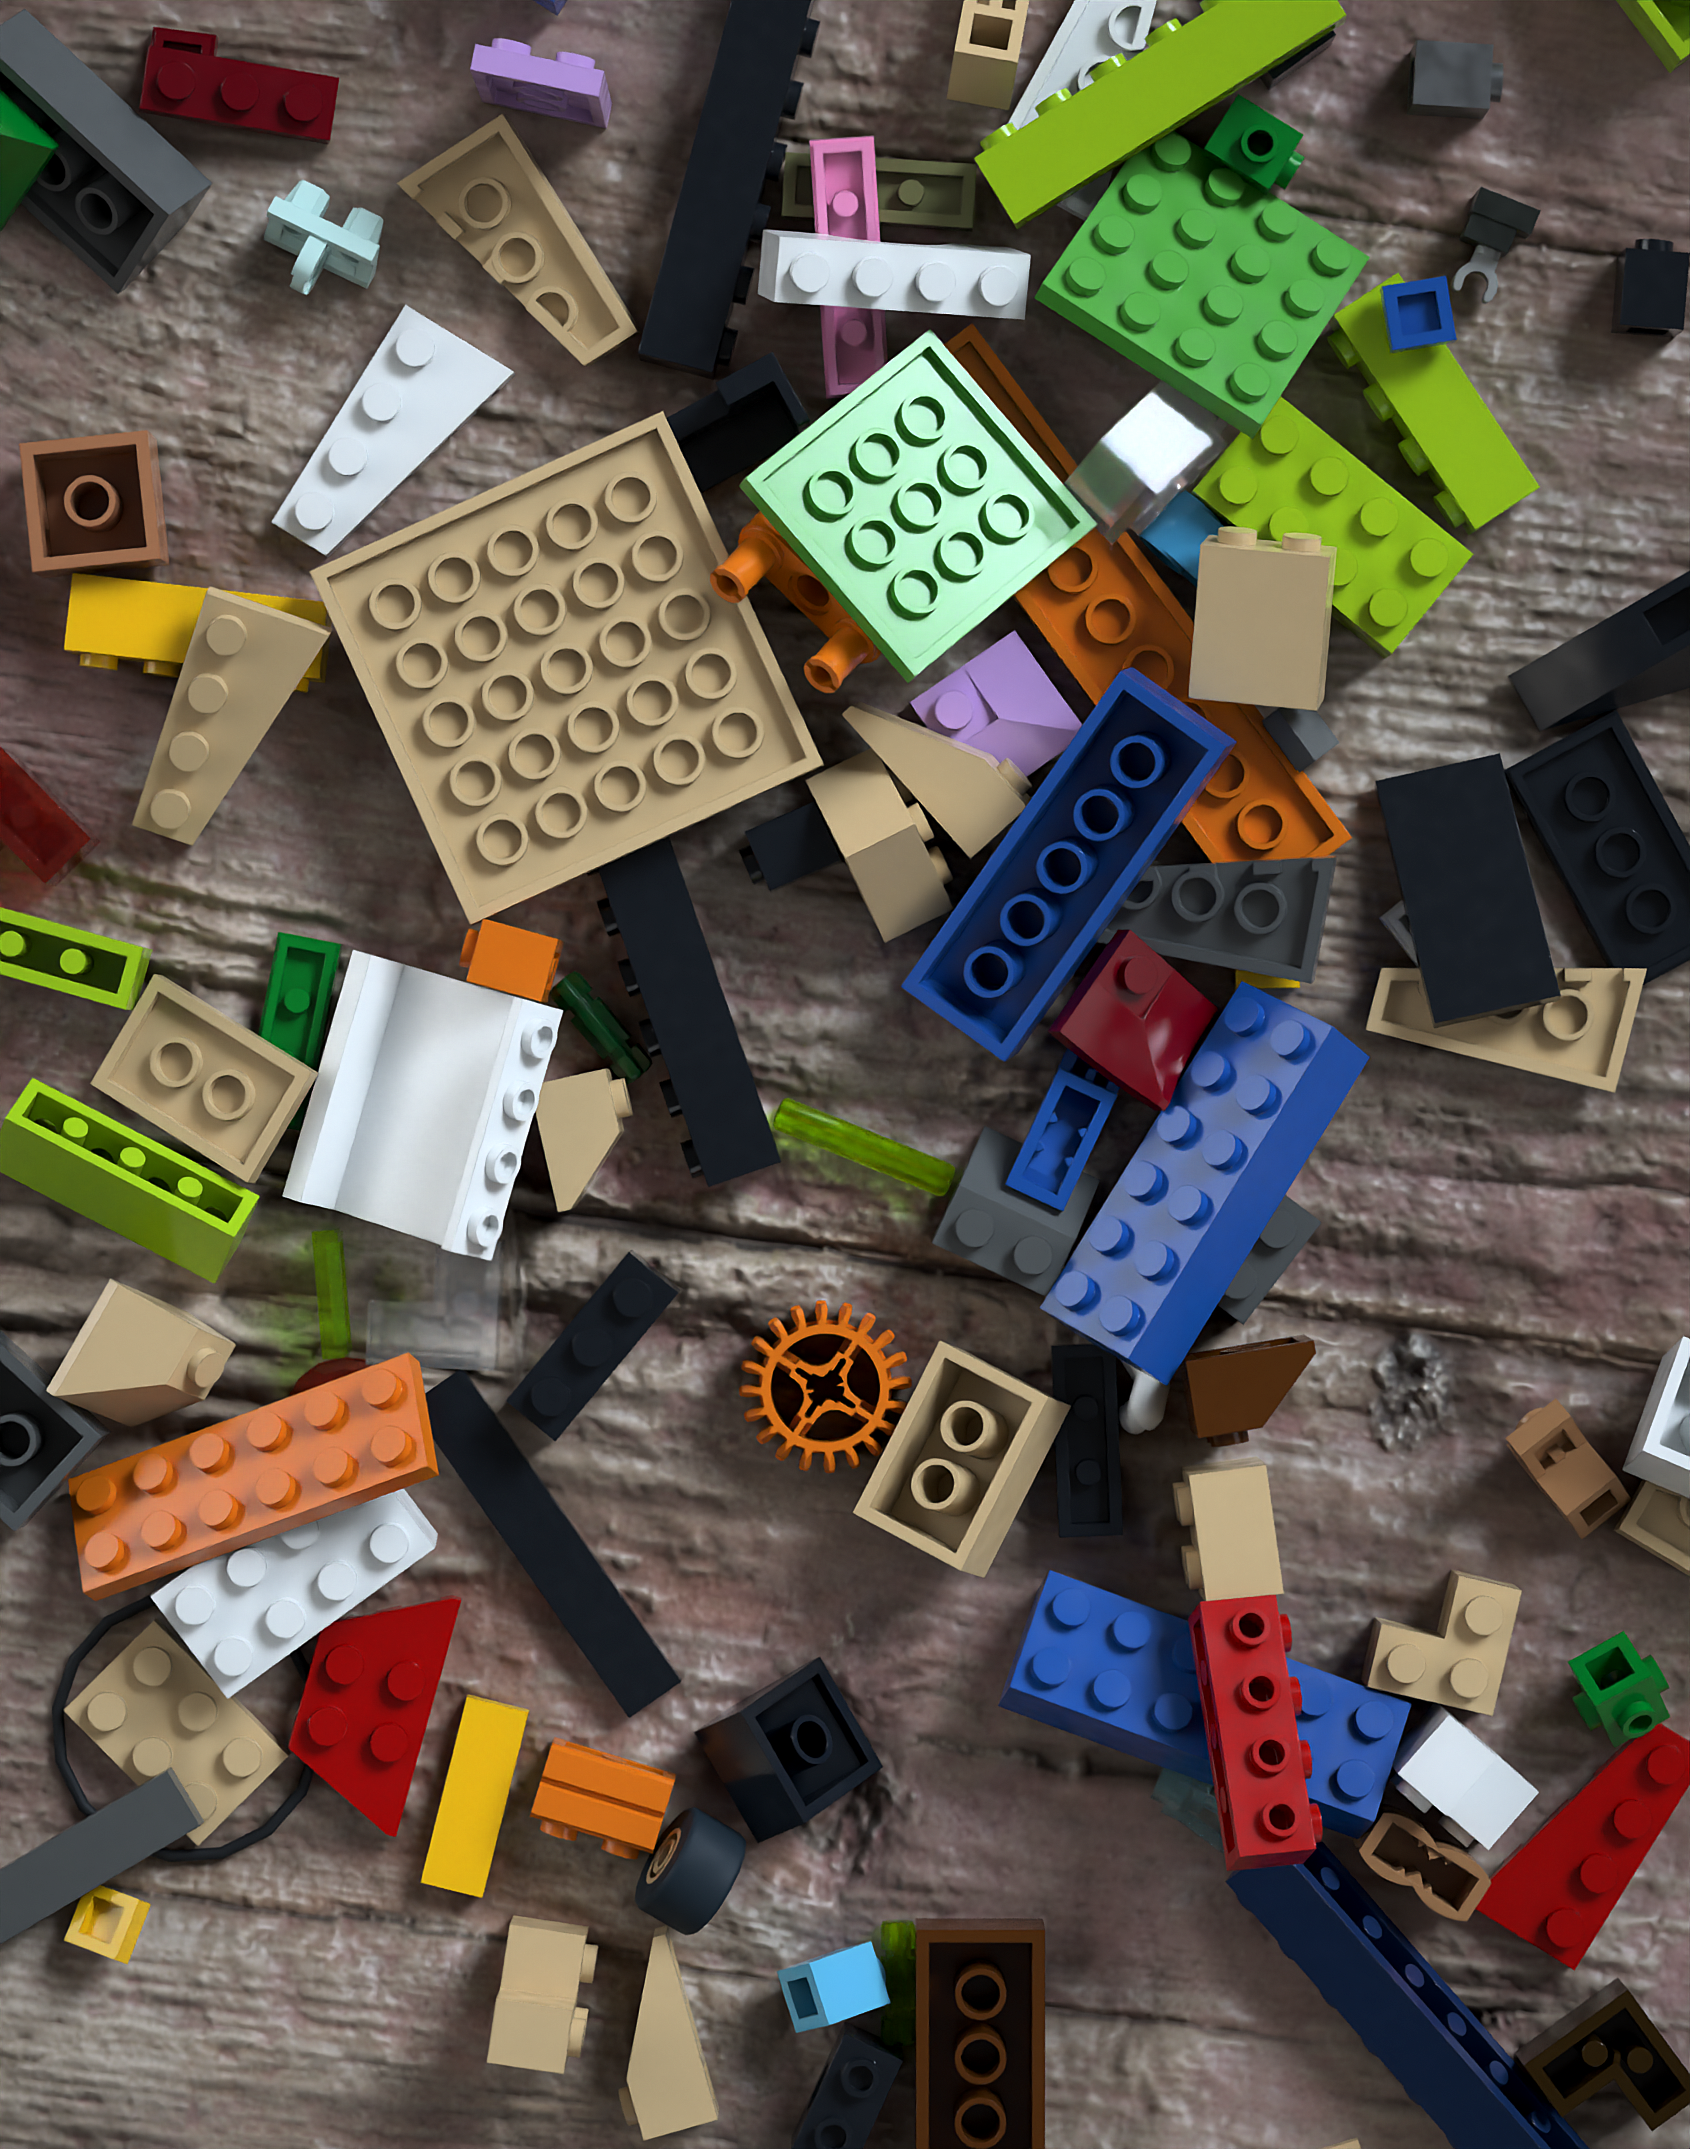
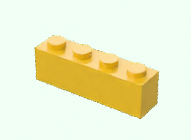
[64,573,332,692]

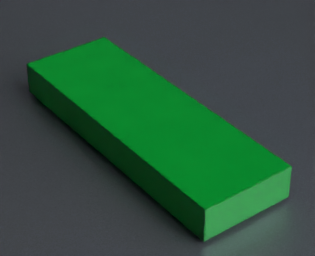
[258,932,343,1131]

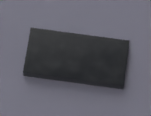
[1504,710,1690,985]
[1374,753,1561,1028]

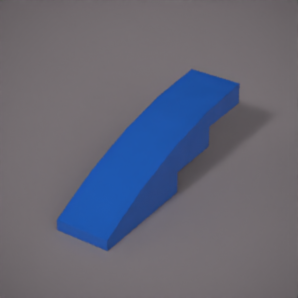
[1005,1048,1120,1211]

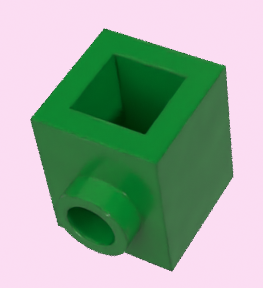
[1202,94,1305,195]

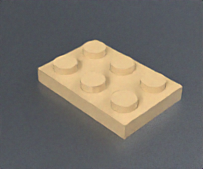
[90,974,319,1183]
[63,1618,291,1846]

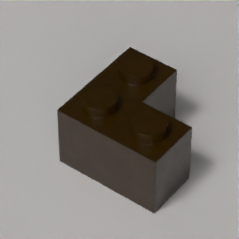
[1515,1977,1690,2131]

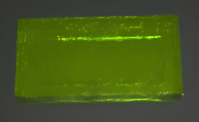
[312,1228,353,1360]

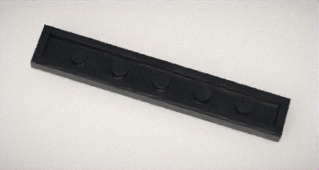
[425,1367,682,1718]

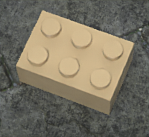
[853,1341,1071,1578]

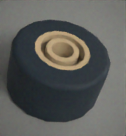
[635,1807,746,1935]

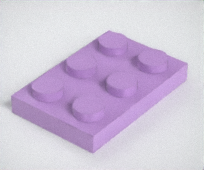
[470,38,612,128]

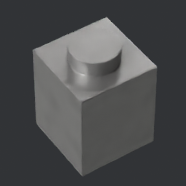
[1407,40,1503,119]

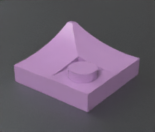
[909,630,1082,777]

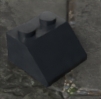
[694,1657,883,1843]

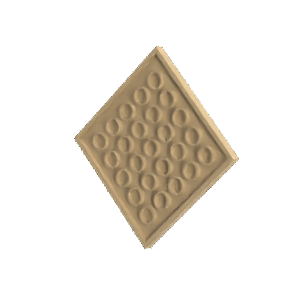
[309,411,824,926]

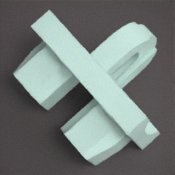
[264,180,384,295]

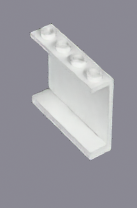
[282,950,563,1261]

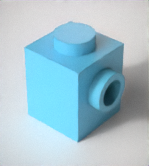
[777,1941,891,2033]

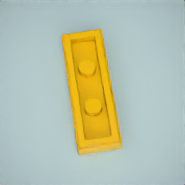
[420,1695,530,1898]

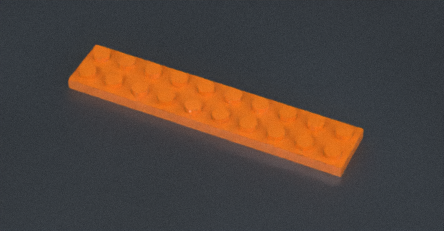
[943,323,1352,863]

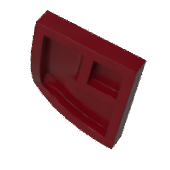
[1048,929,1218,1111]

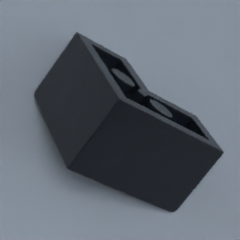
[666,352,810,493]

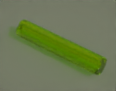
[773,1098,955,1196]

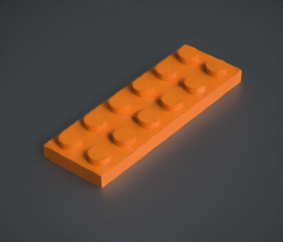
[68,1352,439,1601]

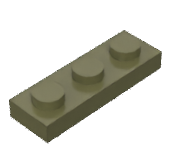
[781,152,977,232]

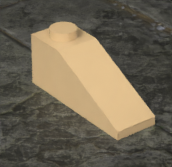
[946,0,1029,110]
[842,701,1032,859]
[618,1925,719,2141]

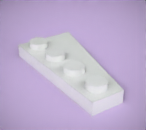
[1008,0,1157,221]
[272,305,515,558]

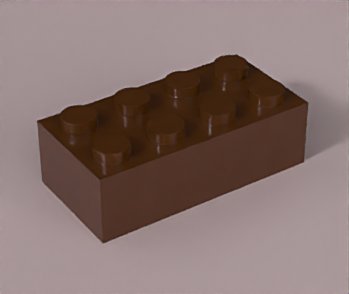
[915,1918,1045,2149]

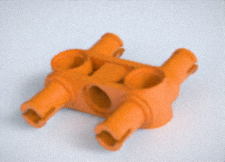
[710,511,882,693]

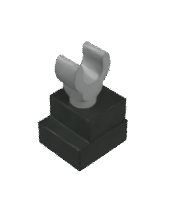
[1451,187,1541,304]

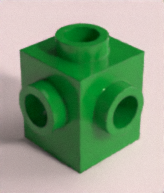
[1568,1631,1670,1748]

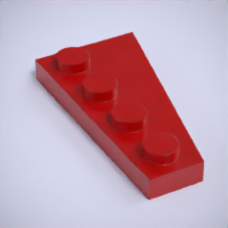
[1475,1723,1690,1971]

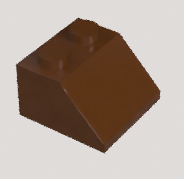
[1180,1334,1316,1447]

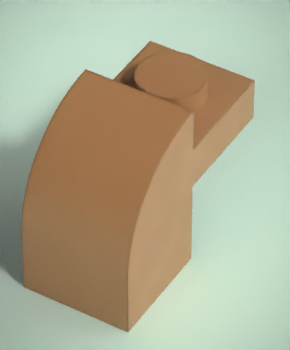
[1505,1398,1631,1539]

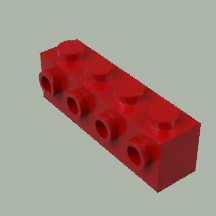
[1188,1594,1323,1871]

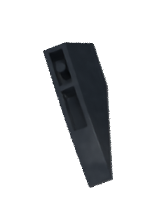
[1507,571,1690,732]

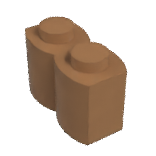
[1352,1803,1492,1921]

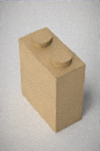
[1188,526,1337,711]

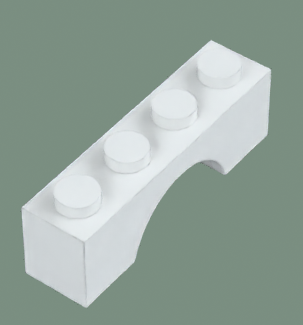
[758,229,1031,320]

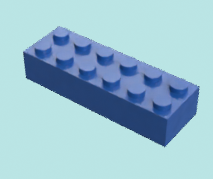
[901,667,1237,1062]
[1040,981,1370,1386]
[998,1570,1411,1839]

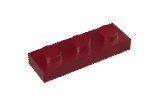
[139,45,339,144]

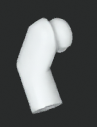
[1118,1360,1170,1434]

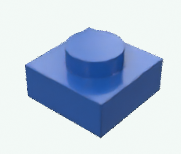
[1380,276,1457,353]

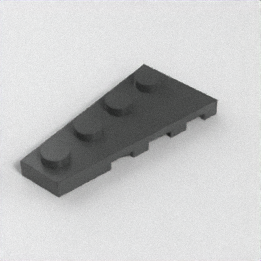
[1097,856,1337,984]

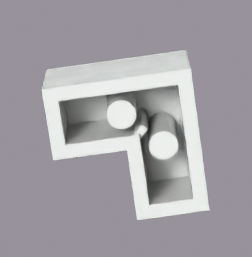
[1390,1702,1539,1850]

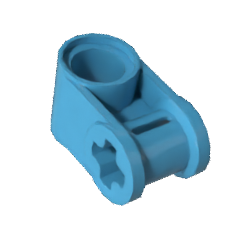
[1139,489,1224,588]

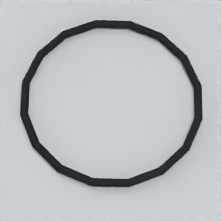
[52,1594,315,1862]

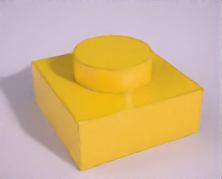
[64,1885,151,1965]

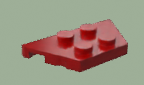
[288,1595,461,1837]

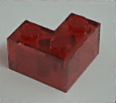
[0,747,101,886]

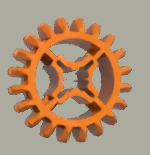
[739,1300,912,1473]

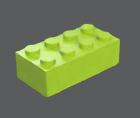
[1191,396,1473,659]

